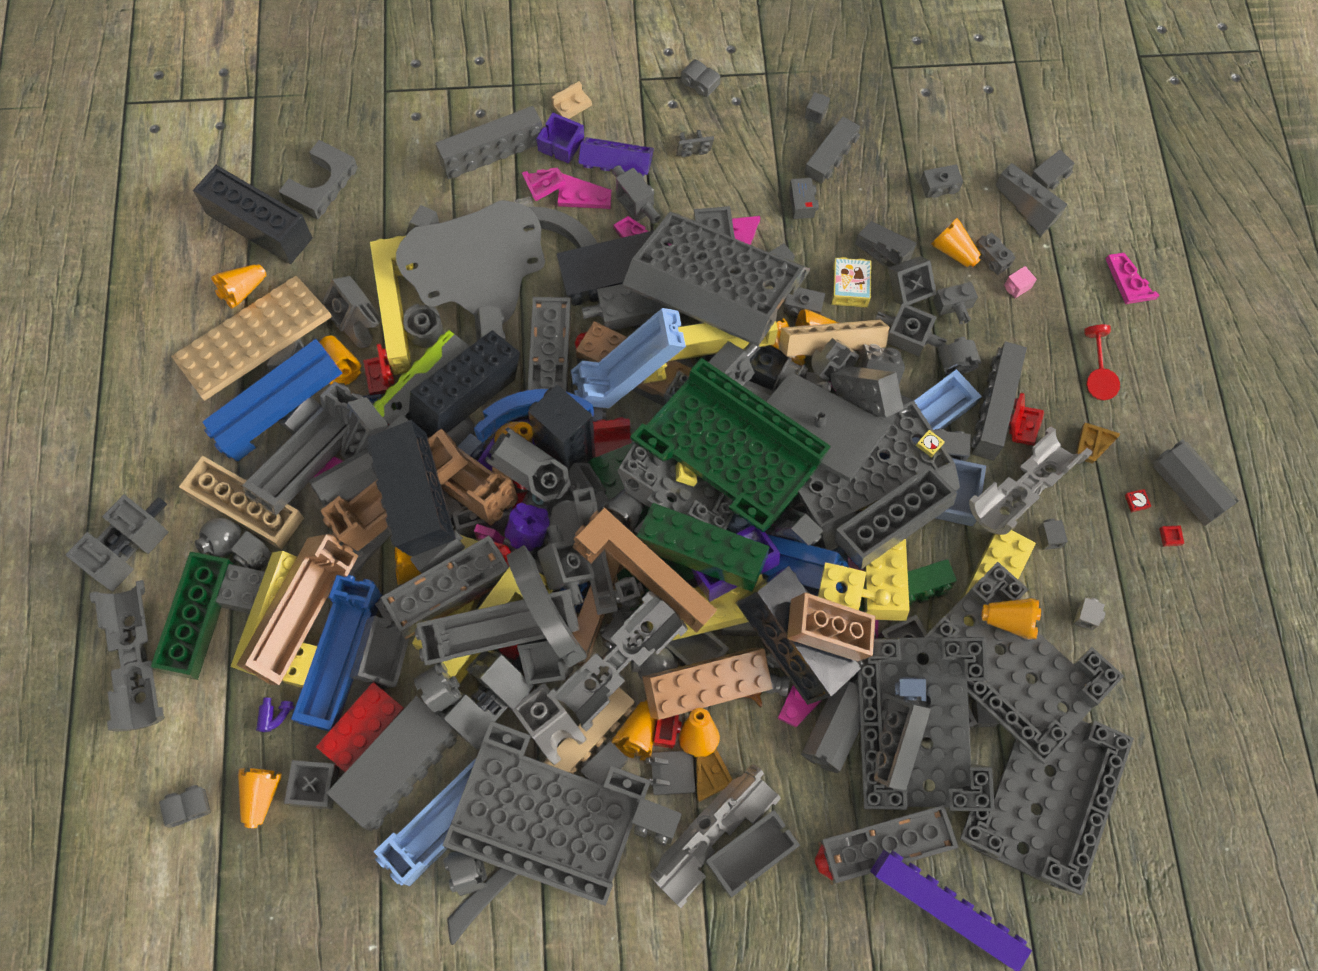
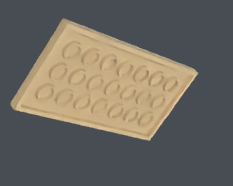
[171,276,332,401]

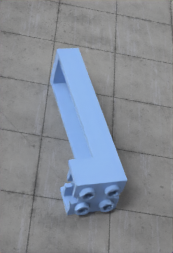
[571,308,686,408]
[879,369,982,460]
[374,759,476,886]

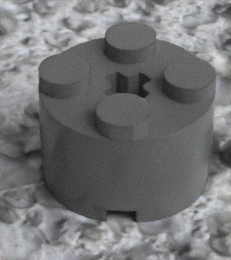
[403,304,444,348]
[938,337,981,376]
[414,662,462,713]
[444,851,487,896]

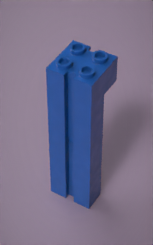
[202,339,342,461]
[762,534,849,596]
[291,575,383,732]

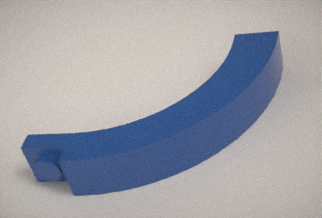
[474,389,594,443]

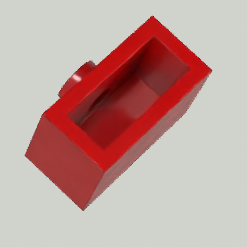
[653,715,682,749]

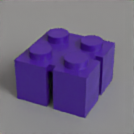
[537,112,584,164]

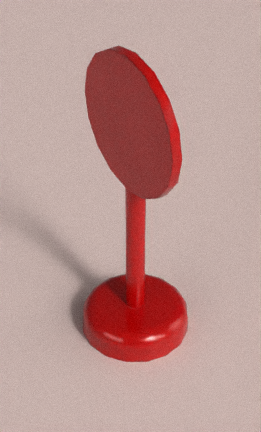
[1084,324,1120,401]

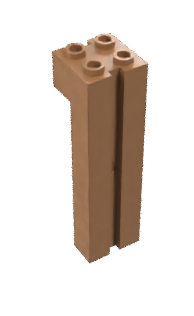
[321,429,469,551]
[427,435,518,525]
[573,508,717,633]
[237,534,358,685]
[572,550,623,666]

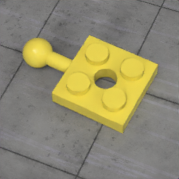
[818,562,891,610]

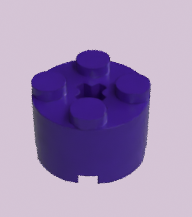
[505,503,549,551]

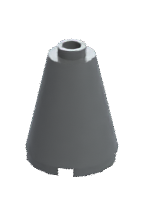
[599,488,645,533]

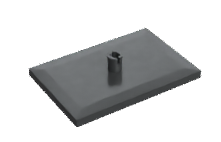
[766,372,891,482]

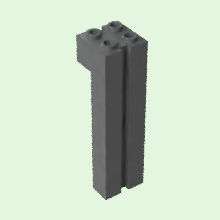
[242,382,363,516]
[415,589,580,666]

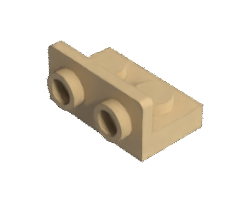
[552,81,592,119]

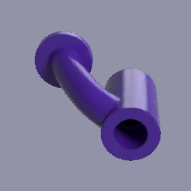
[256,697,295,732]

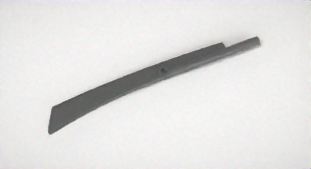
[447,868,518,945]

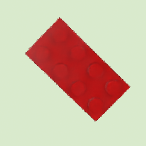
[316,682,404,772]

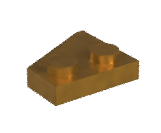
[1075,423,1120,464]
[696,749,733,803]

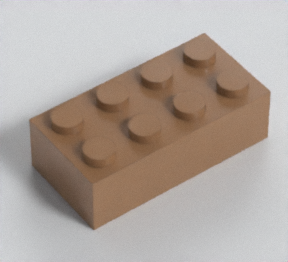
[787,592,875,661]

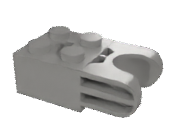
[513,683,587,765]

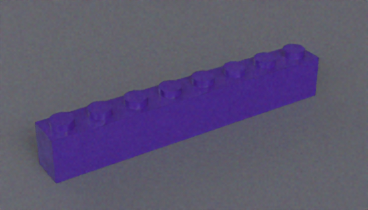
[870,850,1032,971]

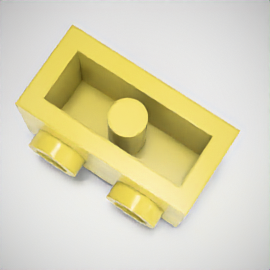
[282,643,317,688]

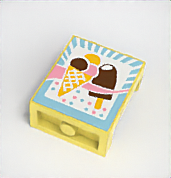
[832,257,871,307]

